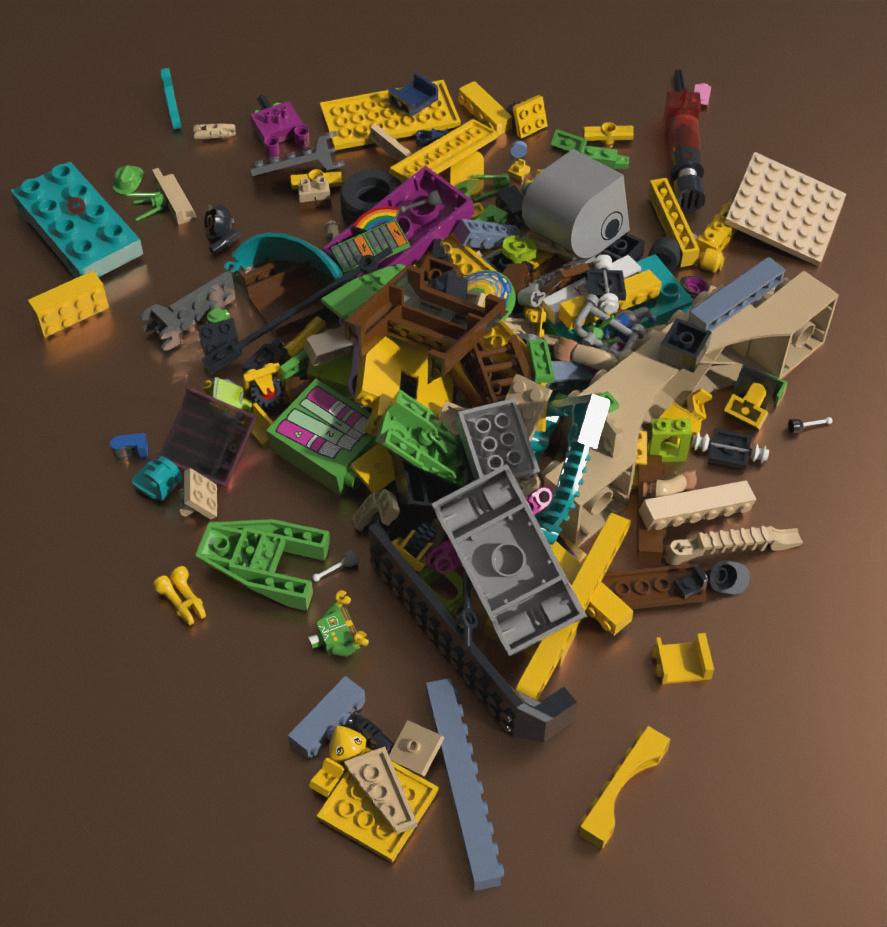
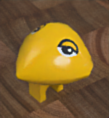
[329,726,366,763]

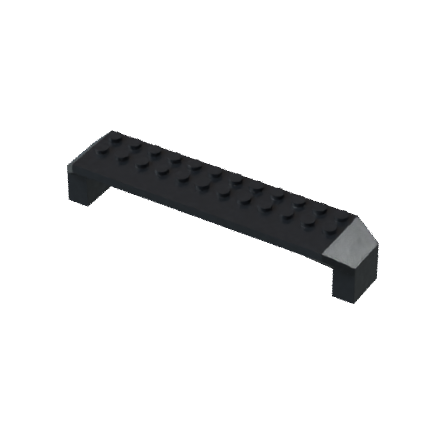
[369,501,577,742]

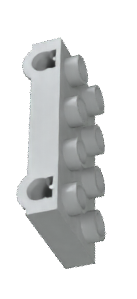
[432,464,587,656]

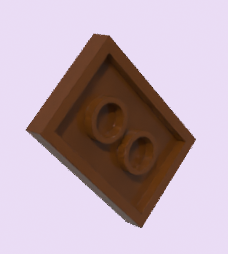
[540,262,595,297]

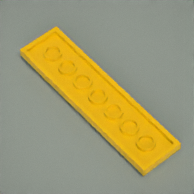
[389,119,498,182]

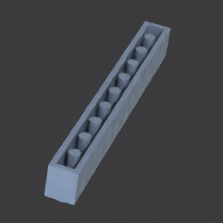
[426,678,504,891]

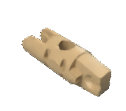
[193,123,236,139]

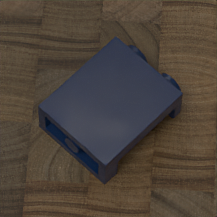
[388,72,439,118]

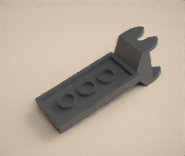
[250,131,345,176]
[140,271,236,350]

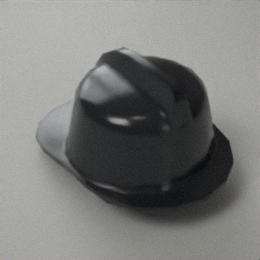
[705,560,750,595]

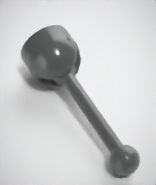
[399,190,441,213]

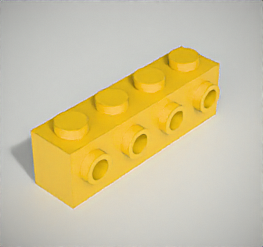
[696,199,738,253]

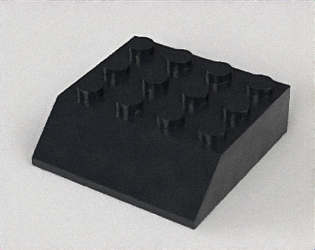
[392,454,461,509]

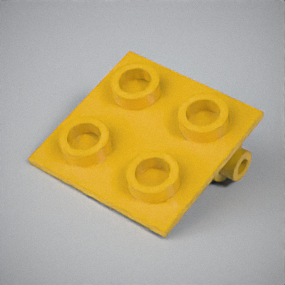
[523,305,546,339]

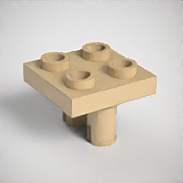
[179,468,217,519]

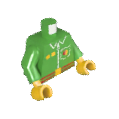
[308,590,369,657]

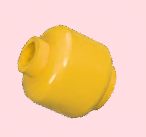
[698,248,725,273]

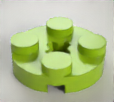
[501,235,537,264]

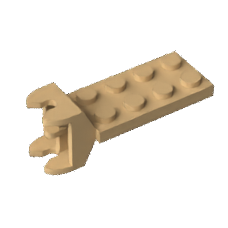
[505,374,553,442]

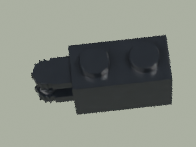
[495,185,524,229]

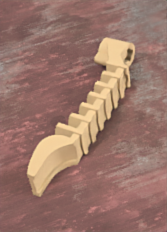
[665,526,803,566]

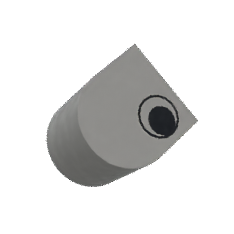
[522,149,630,258]

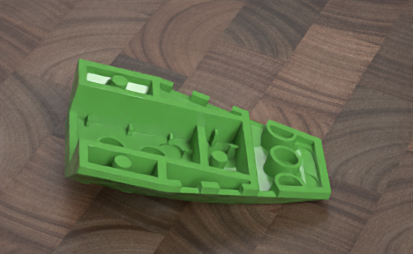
[375,390,475,488]

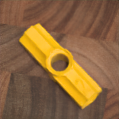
[583,122,634,145]
[291,169,342,190]

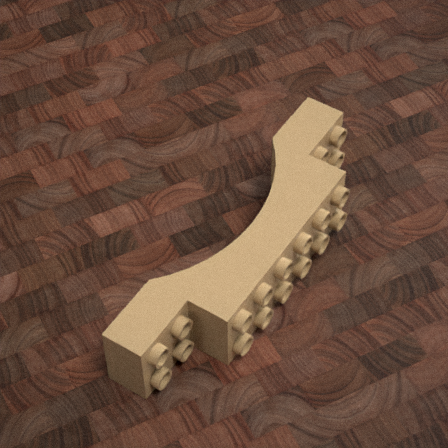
[540,271,839,547]

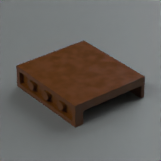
[247,261,336,339]

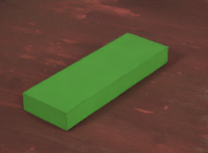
[527,340,555,383]

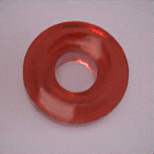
[67,197,85,215]

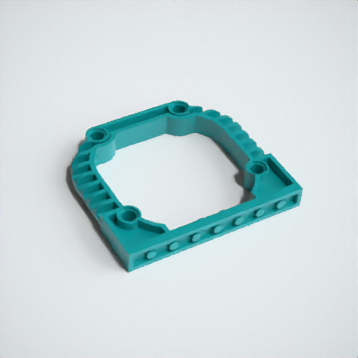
[530,394,611,545]

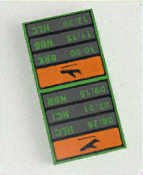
[331,219,410,275]

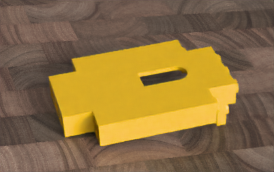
[354,335,454,436]

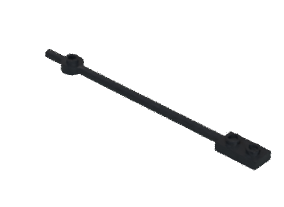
[202,246,393,375]
[457,434,478,650]

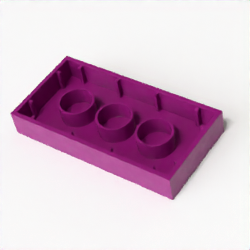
[322,165,475,281]

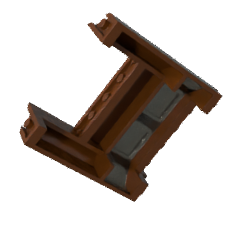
[345,264,509,384]

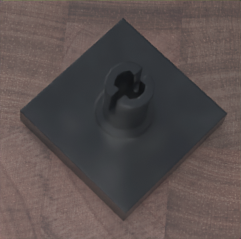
[729,365,779,410]

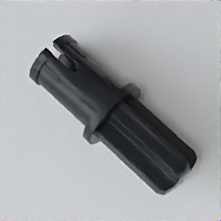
[209,229,241,256]

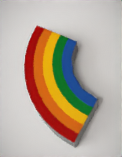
[353,206,400,233]

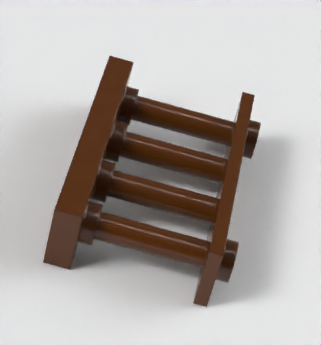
[469,334,534,405]

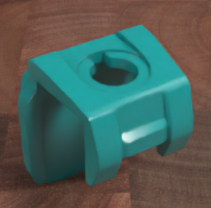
[132,456,183,501]

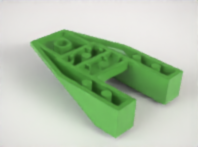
[321,264,442,319]
[195,519,331,611]

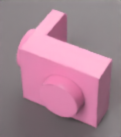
[692,83,711,107]

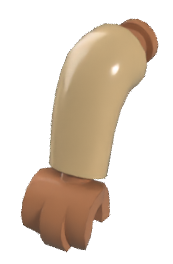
[553,337,620,372]
[643,469,697,498]

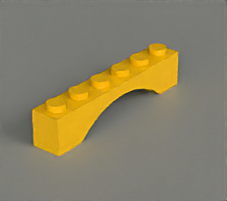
[578,726,671,850]

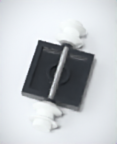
[586,255,627,313]
[691,428,769,470]

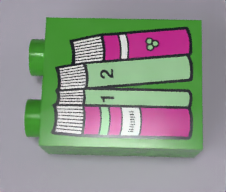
[266,379,389,497]

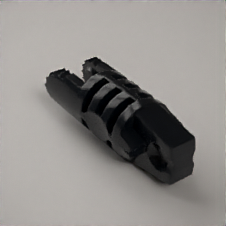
[346,712,395,753]

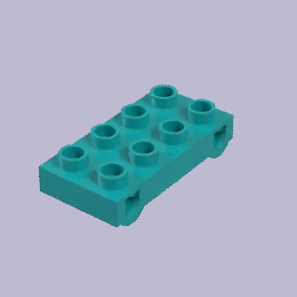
[10,162,143,279]

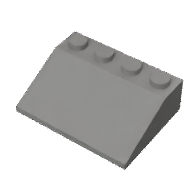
[455,398,540,481]

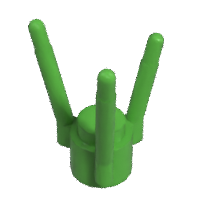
[471,174,510,201]
[126,192,166,221]
[586,315,620,344]

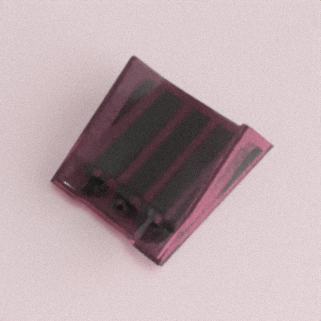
[155,386,257,487]

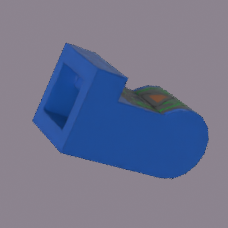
[110,433,148,459]

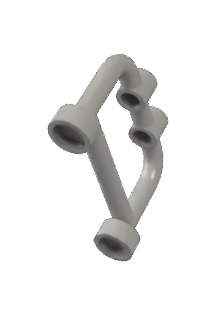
[574,294,647,356]

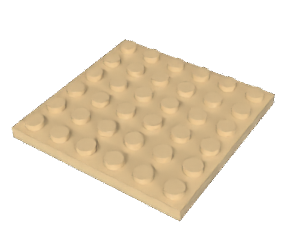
[724,152,846,266]

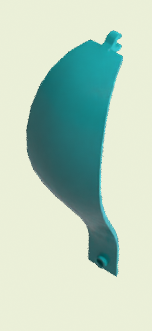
[224,232,349,287]

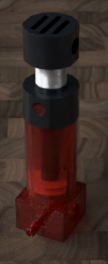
[663,88,706,212]

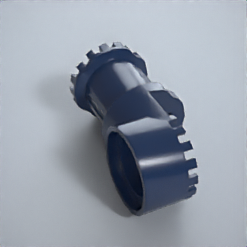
[416,128,448,146]

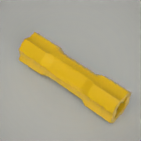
[284,316,326,361]

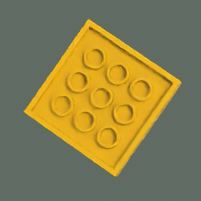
[317,747,439,863]

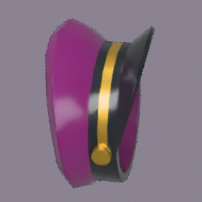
[680,276,709,300]

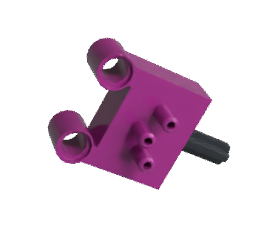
[250,95,309,157]

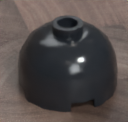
[204,204,234,239]

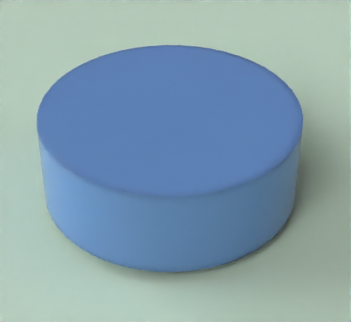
[511,141,527,158]

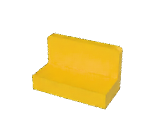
[241,403,274,449]

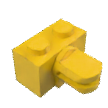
[724,383,768,430]

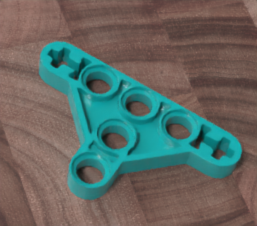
[160,67,181,130]

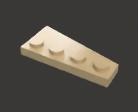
[344,747,417,834]

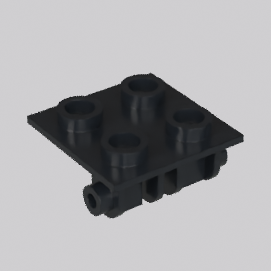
[198,318,242,356]

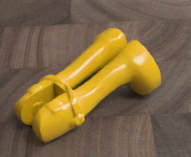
[152,566,206,626]

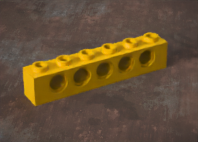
[648,178,700,267]

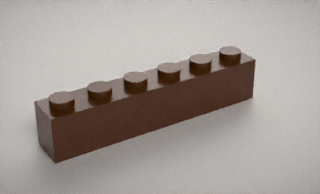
[637,454,666,563]

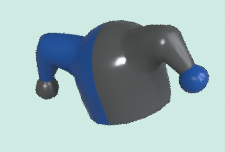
[602,307,657,342]

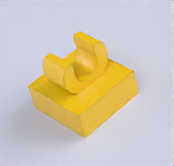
[508,158,530,182]

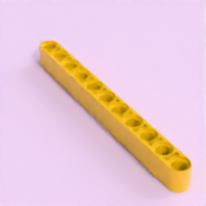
[516,513,631,701]

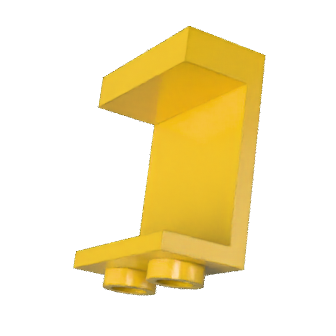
[652,633,714,684]

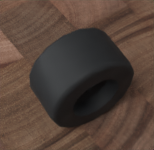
[648,237,681,271]

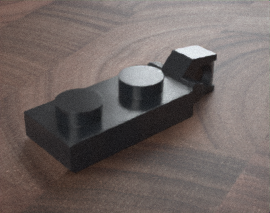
[242,337,284,373]

